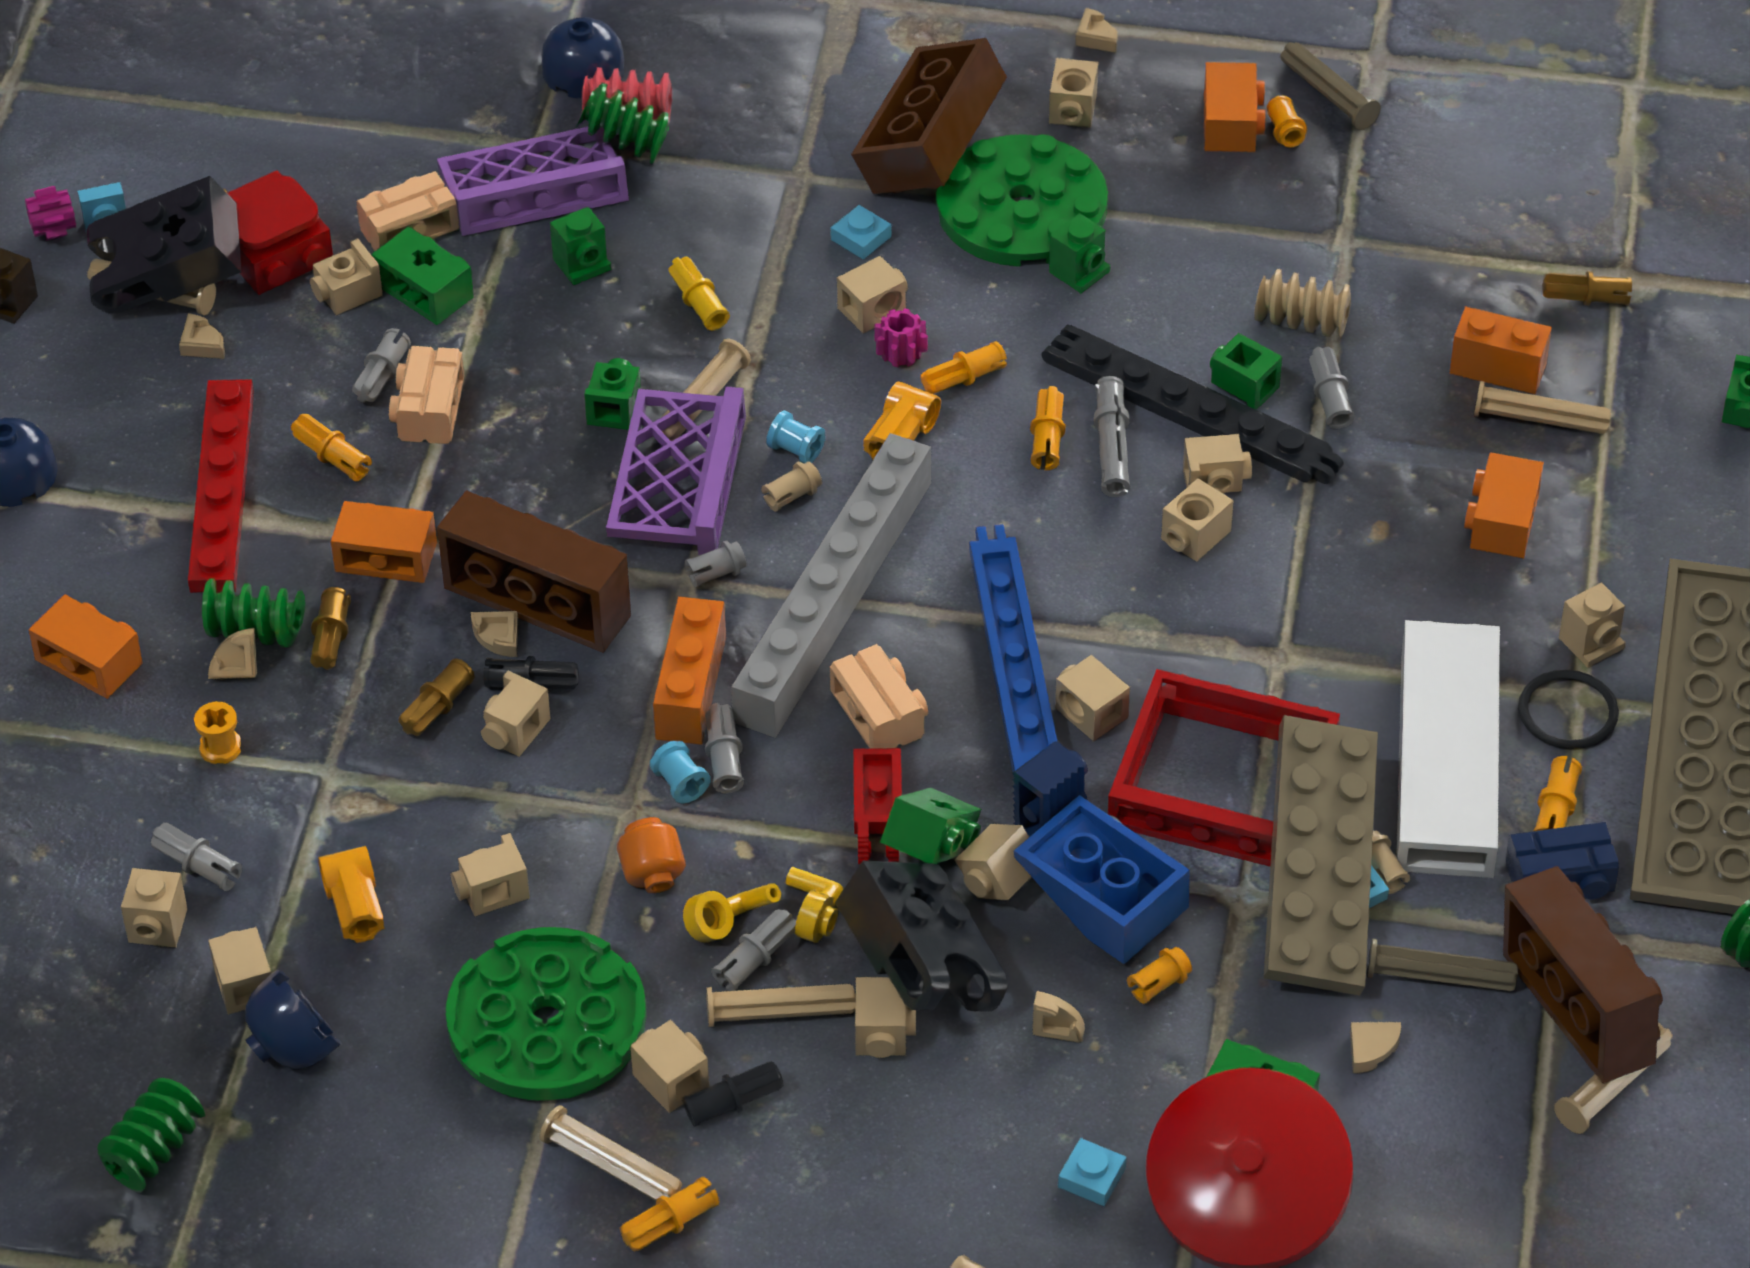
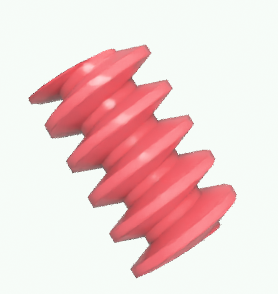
[582,67,672,124]

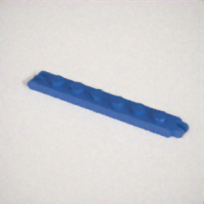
[969,524,1058,778]

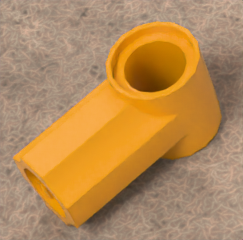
[863,381,941,459]
[318,846,385,943]

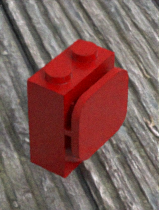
[227,170,333,295]

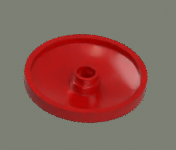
[1146,1068,1354,1268]

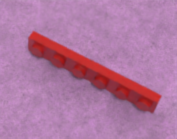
[188,379,254,593]

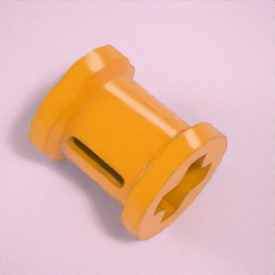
[194,701,241,764]

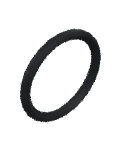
[1518,670,1619,749]

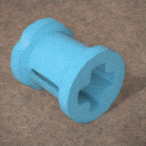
[766,410,825,463]
[650,741,711,804]

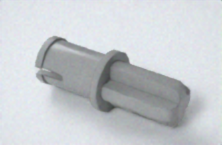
[352,328,411,403]
[1309,347,1355,429]
[705,703,744,793]
[150,823,242,891]
[711,909,796,991]

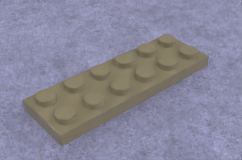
[1263,715,1378,996]

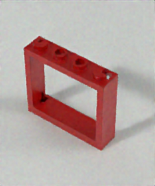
[1107,669,1340,867]

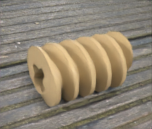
[1254,269,1351,339]

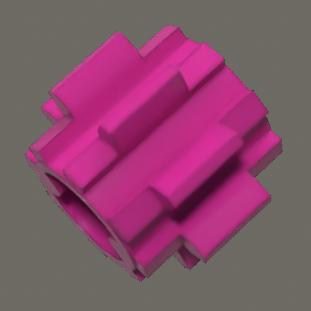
[25,186,76,241]
[874,308,928,367]

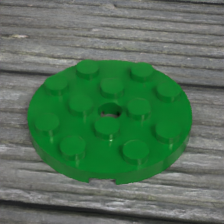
[936,134,1108,267]
[446,927,646,1100]

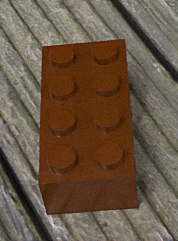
[851,38,1007,194]
[437,490,631,653]
[1503,866,1663,1084]

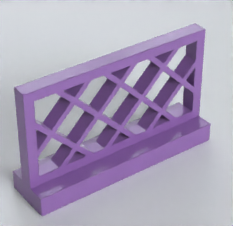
[437,127,629,236]
[606,387,746,555]

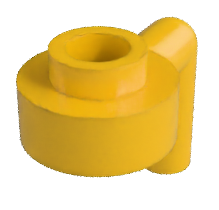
[786,867,843,943]
[683,883,781,943]

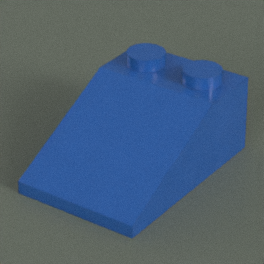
[1014,795,1190,964]

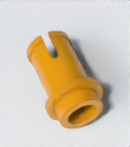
[1266,95,1307,147]
[1127,947,1192,1004]

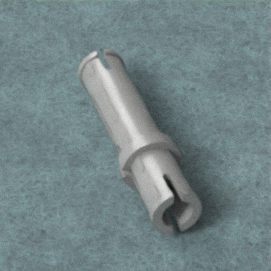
[1093,376,1130,497]

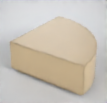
[1076,8,1117,53]
[179,314,225,359]
[471,611,518,657]
[208,628,257,679]
[1033,991,1085,1042]
[1350,1022,1401,1073]

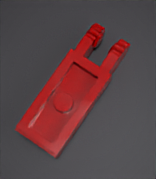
[853,748,902,865]

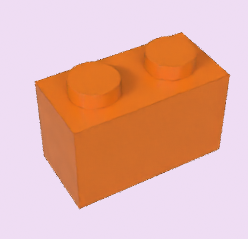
[1204,62,1265,152]
[1449,306,1552,394]
[1464,452,1544,558]
[331,501,437,583]
[28,594,143,699]

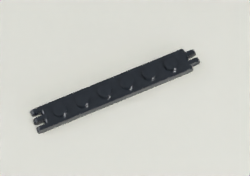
[1041,324,1344,484]

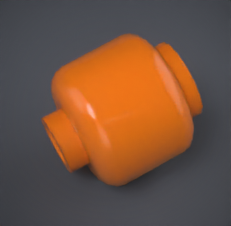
[617,817,686,893]

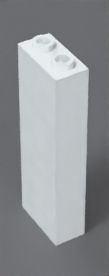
[1396,620,1500,878]

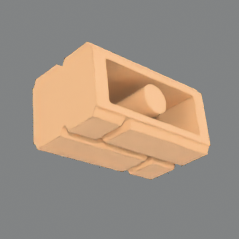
[356,171,459,251]
[389,346,464,444]
[830,644,928,748]

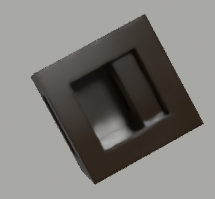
[0,248,38,324]

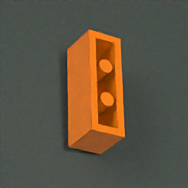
[653,596,726,745]

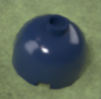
[542,17,625,99]
[0,417,58,507]
[245,968,341,1069]

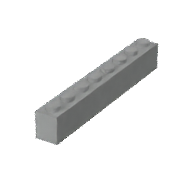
[731,433,931,738]

